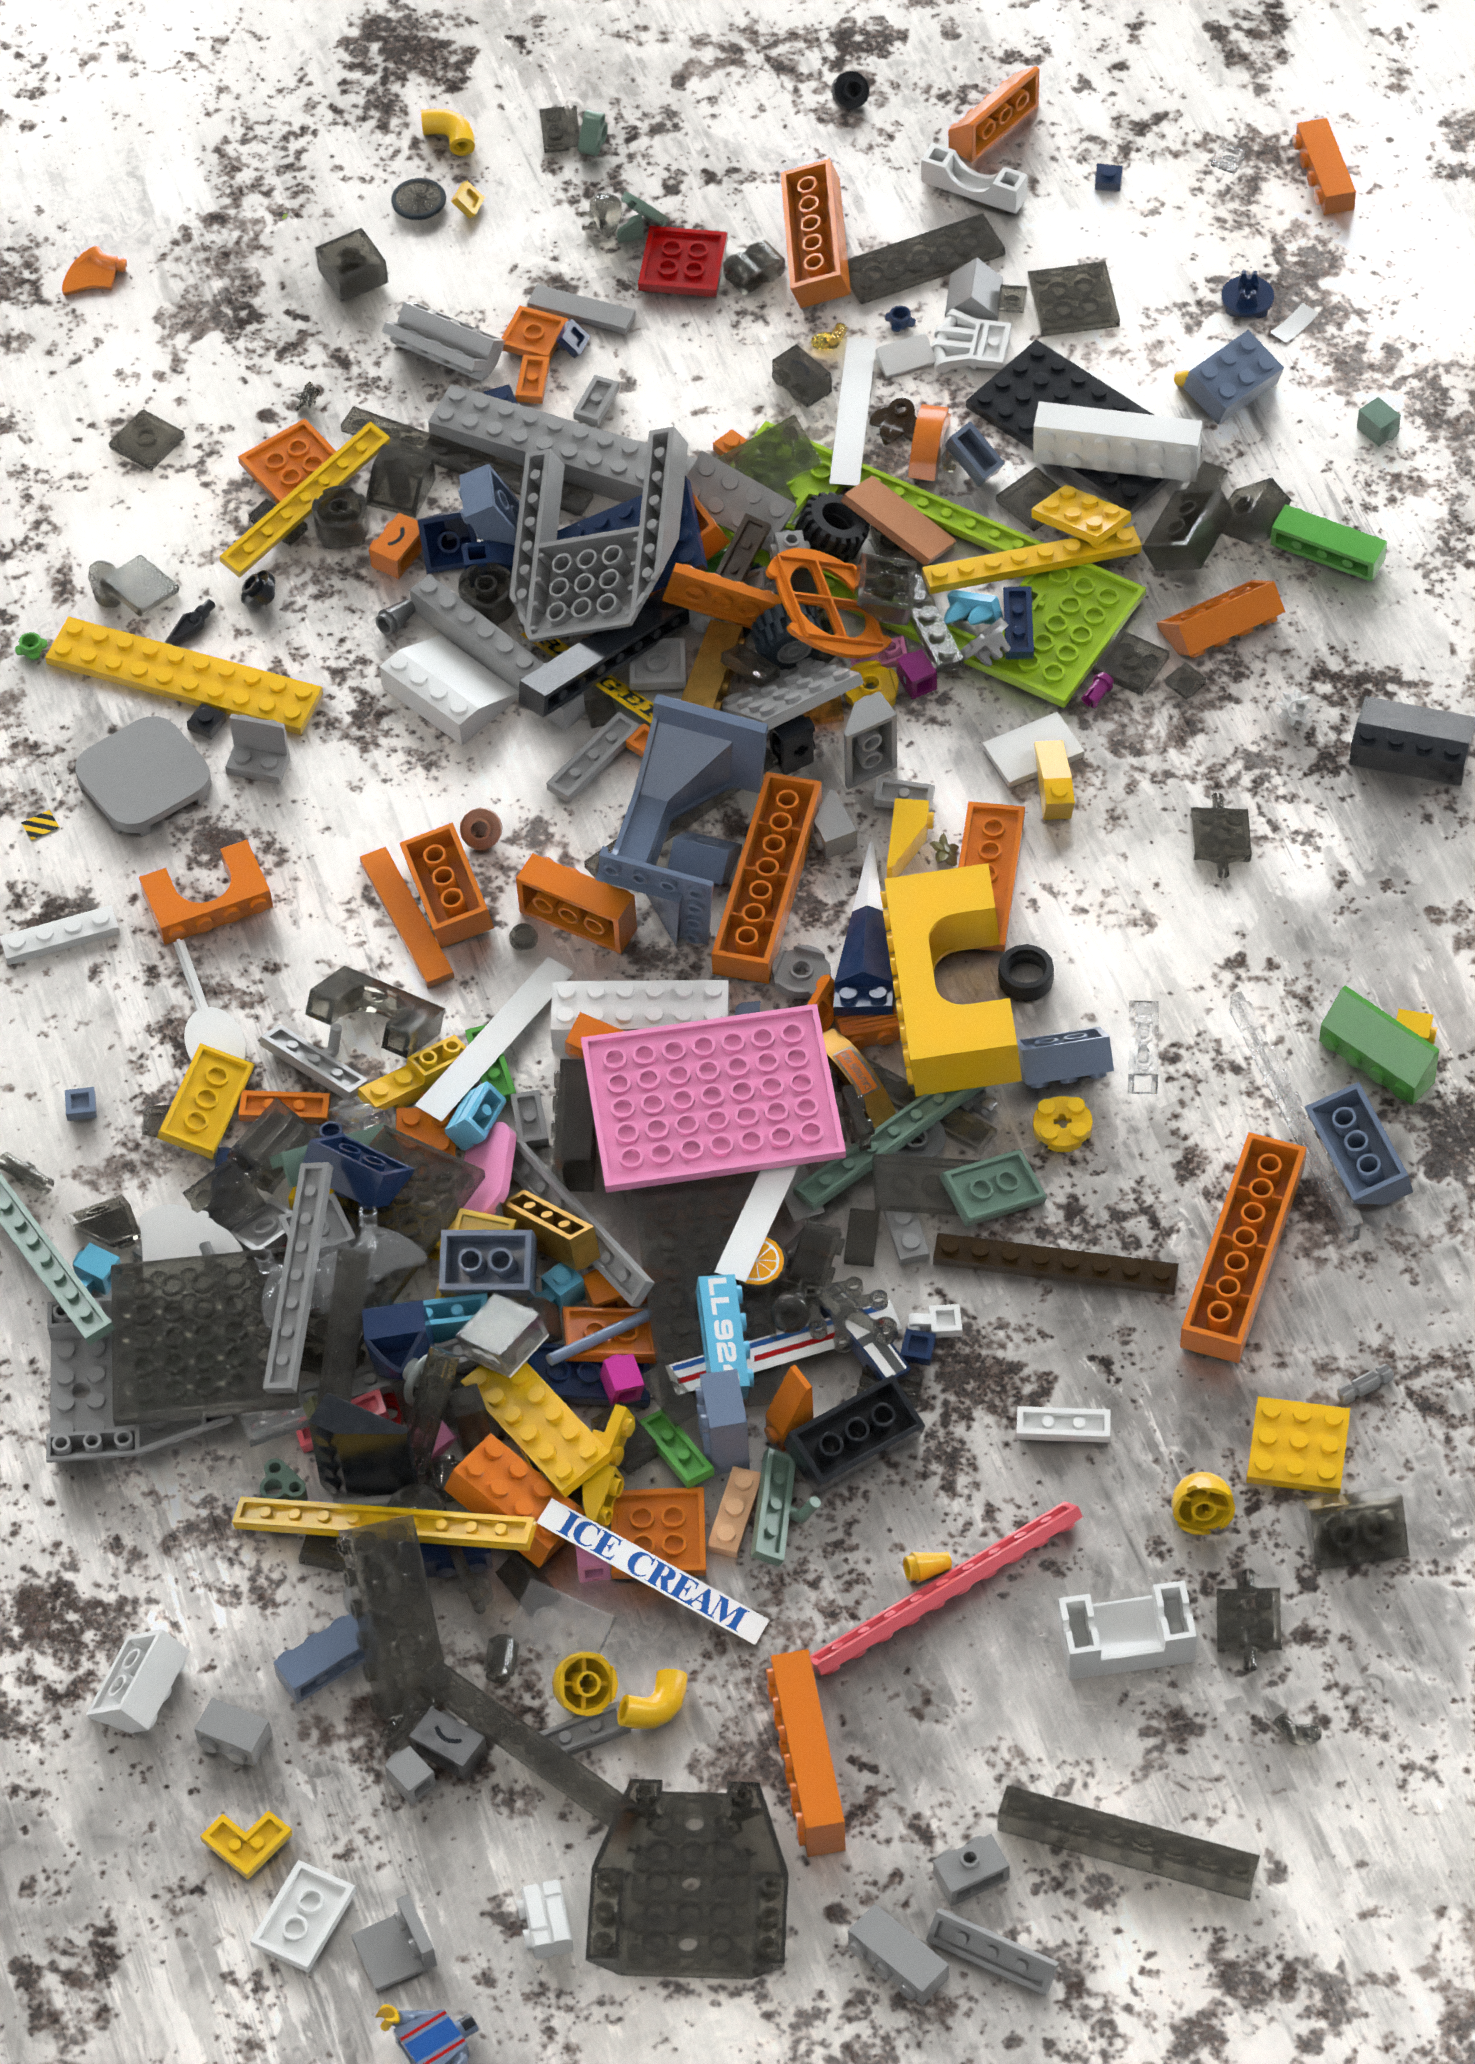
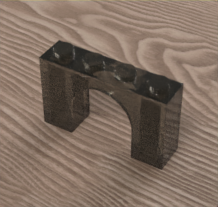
[305,965,445,1059]

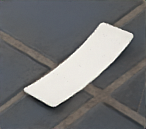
[1270,303,1318,342]

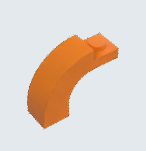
[908,404,951,481]

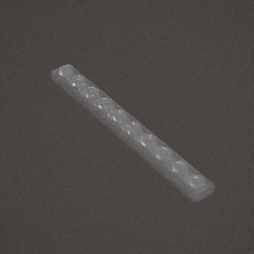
[1229,991,1363,1243]

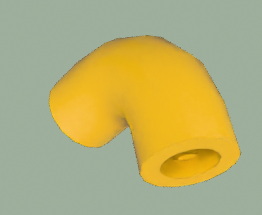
[421,108,475,156]
[617,1669,688,1729]

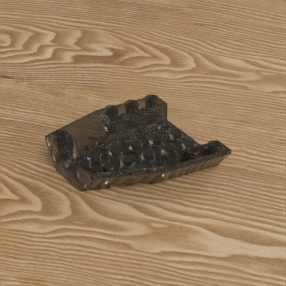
[585,1779,789,1980]

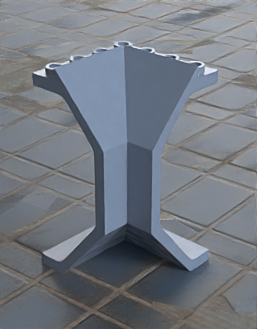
[595,694,768,946]

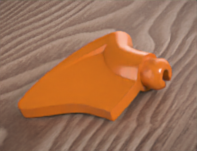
[62,246,127,296]

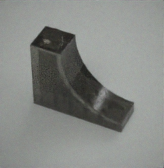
[447,1383,491,1459]

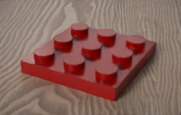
[638,226,728,297]

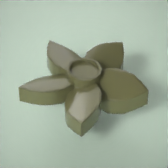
[929,833,959,866]

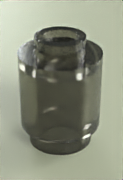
[483,1633,520,1684]

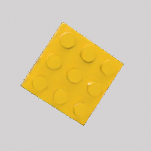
[1246,1396,1350,1495]

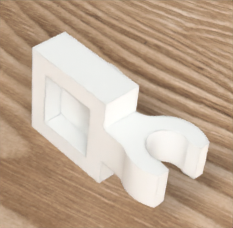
[907,1304,962,1338]

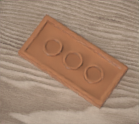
[841,476,957,566]

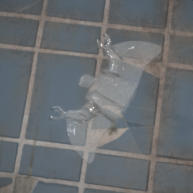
[255,1206,427,1330]

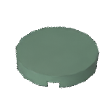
[621,191,669,227]

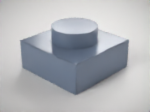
[65,1087,97,1121]

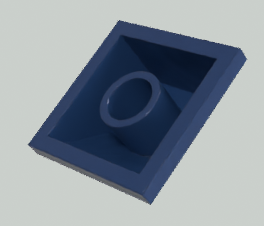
[417,510,477,574]

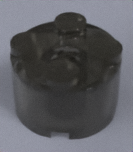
[312,485,370,549]
[458,563,515,627]

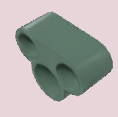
[578,109,608,157]
[260,1458,308,1501]

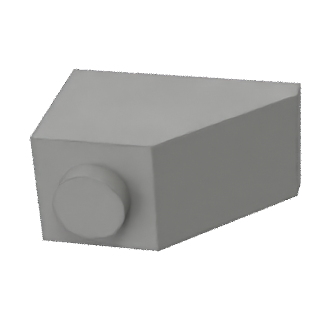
[811,789,857,859]

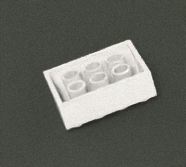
[379,635,519,746]

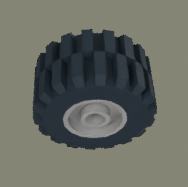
[750,603,824,672]

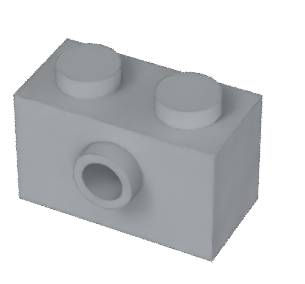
[933,1834,1010,1907]

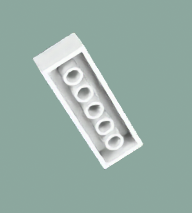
[1033,401,1202,482]
[550,980,730,1050]

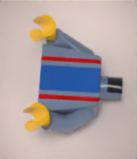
[375,2004,479,2064]

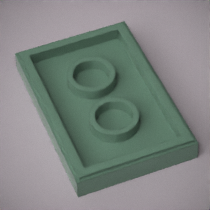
[940,1149,1047,1227]

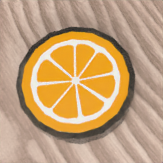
[736,1234,787,1292]

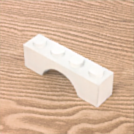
[921,143,1027,214]

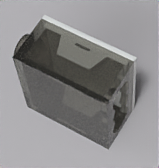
[456,1293,549,1378]

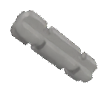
[1337,1364,1394,1404]

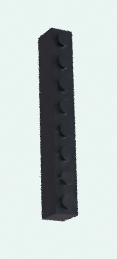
[518,587,690,718]

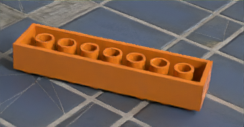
[711,772,822,984]
[1180,1132,1307,1364]

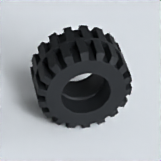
[794,492,870,563]

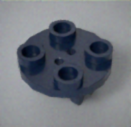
[1221,270,1274,318]

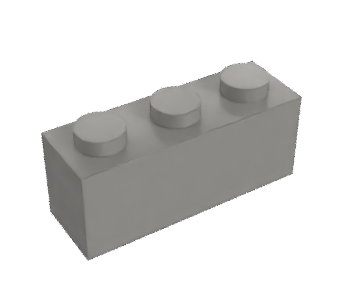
[848,1903,949,2006]

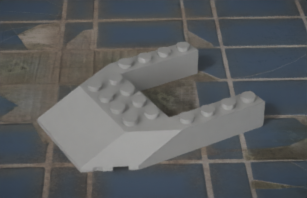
[509,426,688,642]

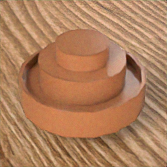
[460,807,503,850]

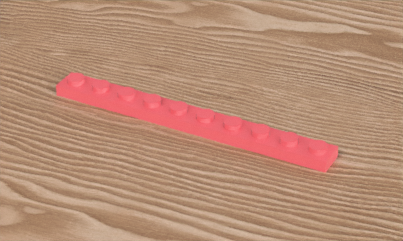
[810,1501,1083,1676]

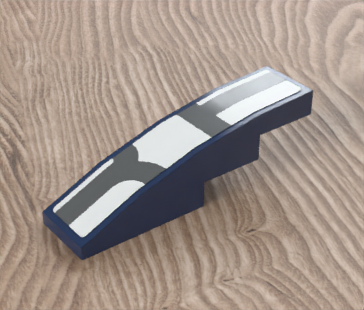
[812,1284,911,1381]

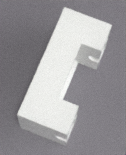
[1057,1580,1197,1680]

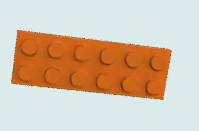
[958,801,1025,952]

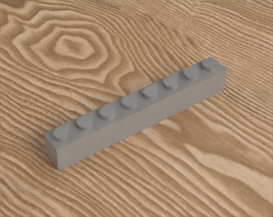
[409,574,585,731]

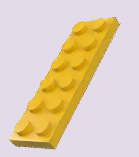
[461,1362,614,1498]

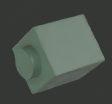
[1357,397,1401,446]

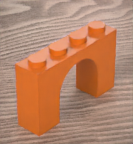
[139,840,273,945]

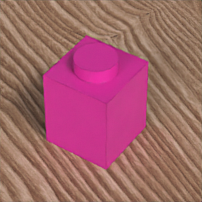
[599,1354,645,1407]

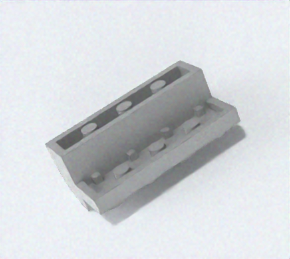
[382,302,505,381]

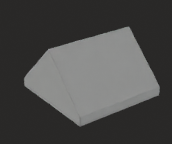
[945,258,1003,320]

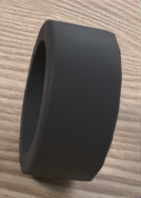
[998,944,1054,1002]

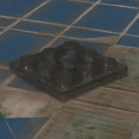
[1027,261,1120,337]

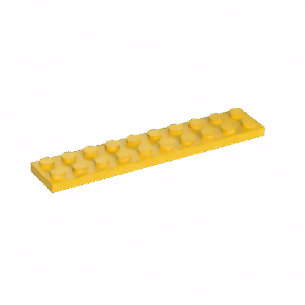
[45,616,323,735]

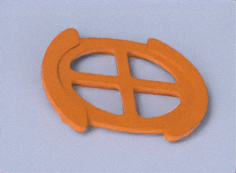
[765,548,892,659]

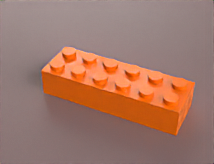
[780,158,851,309]
[766,1649,846,1857]

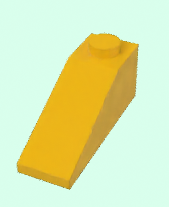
[1034,740,1075,820]
[887,798,934,878]

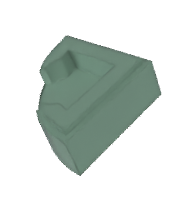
[617,214,644,243]

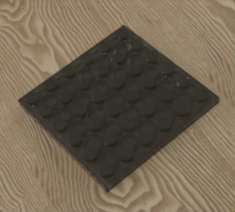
[111,1247,301,1427]

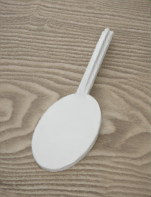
[173,939,246,1061]

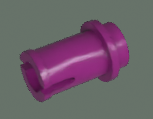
[1081,672,1114,709]

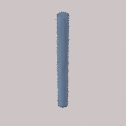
[546,1308,653,1366]

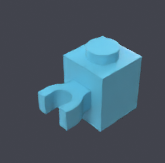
[73,1243,124,1296]
[527,1262,586,1319]

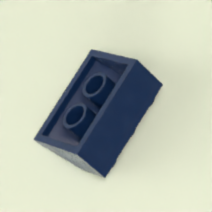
[303,1133,414,1210]

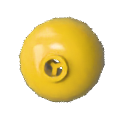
[1171,1472,1236,1535]
[552,1651,618,1716]

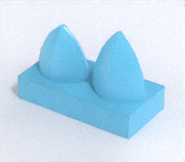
[944,590,1004,625]

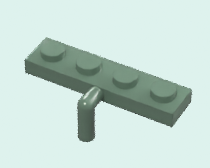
[750,1448,821,1567]

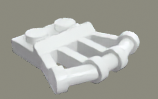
[931,309,1012,373]

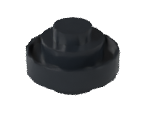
[831,71,870,110]
[241,570,275,609]

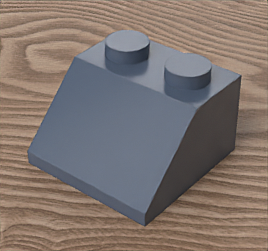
[667,831,743,887]

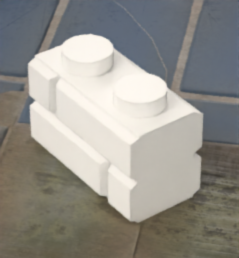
[516,1880,574,1960]

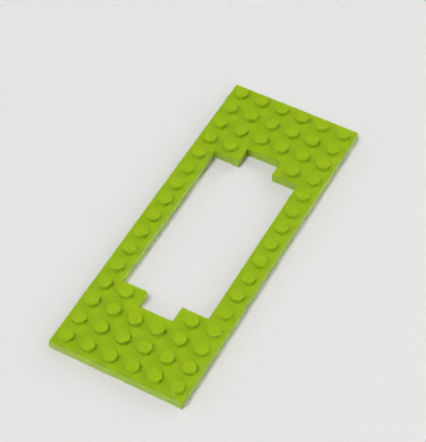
[718,421,1146,708]

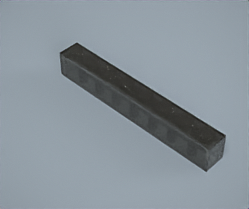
[997,1785,1260,1901]

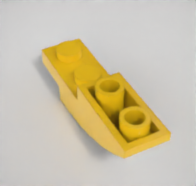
[358,1034,466,1115]
[582,1404,635,1528]

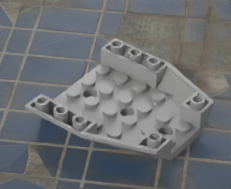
[46,1295,236,1463]

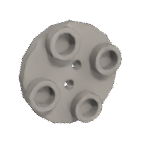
[959,617,1010,667]

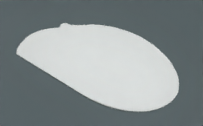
[140,1204,250,1329]

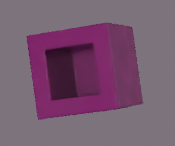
[896,649,937,700]

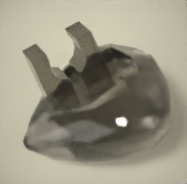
[579,193,622,238]

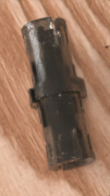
[0,1152,54,1196]

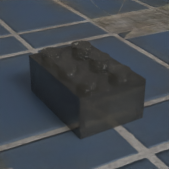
[1142,487,1234,571]

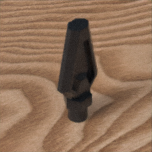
[165,599,216,646]

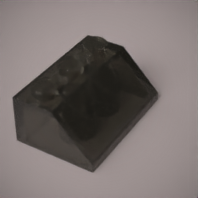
[1302,1486,1410,1570]

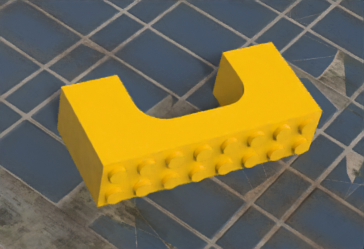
[880,863,1022,1097]

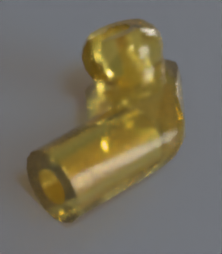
[811,323,848,350]

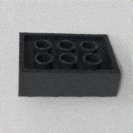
[1349,696,1475,786]
[308,1393,420,1497]

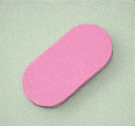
[457,1122,516,1215]

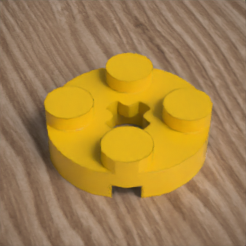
[843,661,899,709]
[1033,1096,1093,1152]

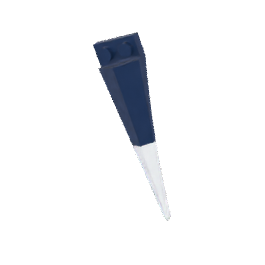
[833,841,894,1016]

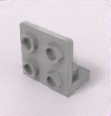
[225,714,290,784]
[351,1894,437,1991]

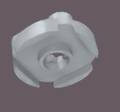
[772,945,831,1000]

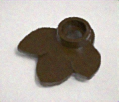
[869,398,917,446]

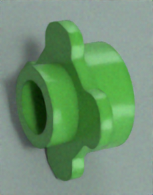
[15,632,48,660]

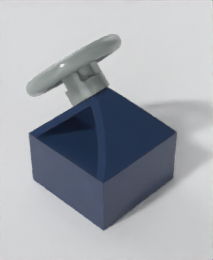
[362,1300,448,1407]

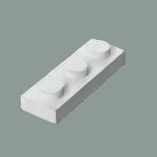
[1016,1406,1111,1443]

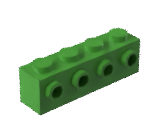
[1270,504,1387,582]

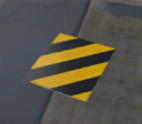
[21,810,60,840]

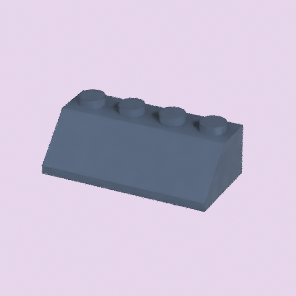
[1305,1082,1413,1205]

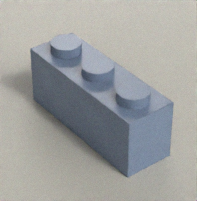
[273,1612,377,1704]

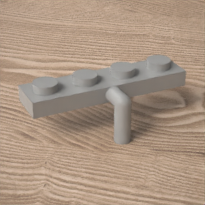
[260,1024,369,1101]

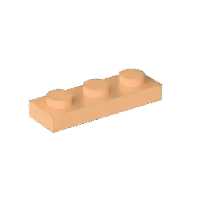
[707,1466,761,1558]

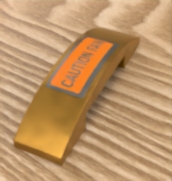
[823,1028,896,1131]

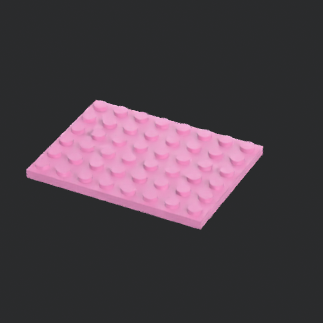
[581,1004,846,1193]

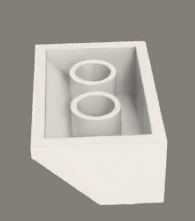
[86,1629,190,1733]

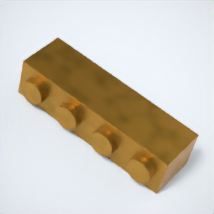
[681,619,747,711]
[501,1190,601,1271]

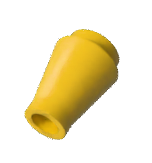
[903,1552,952,1583]

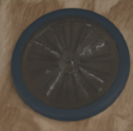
[391,178,446,220]

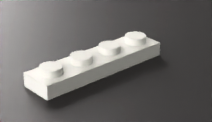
[0,905,120,965]

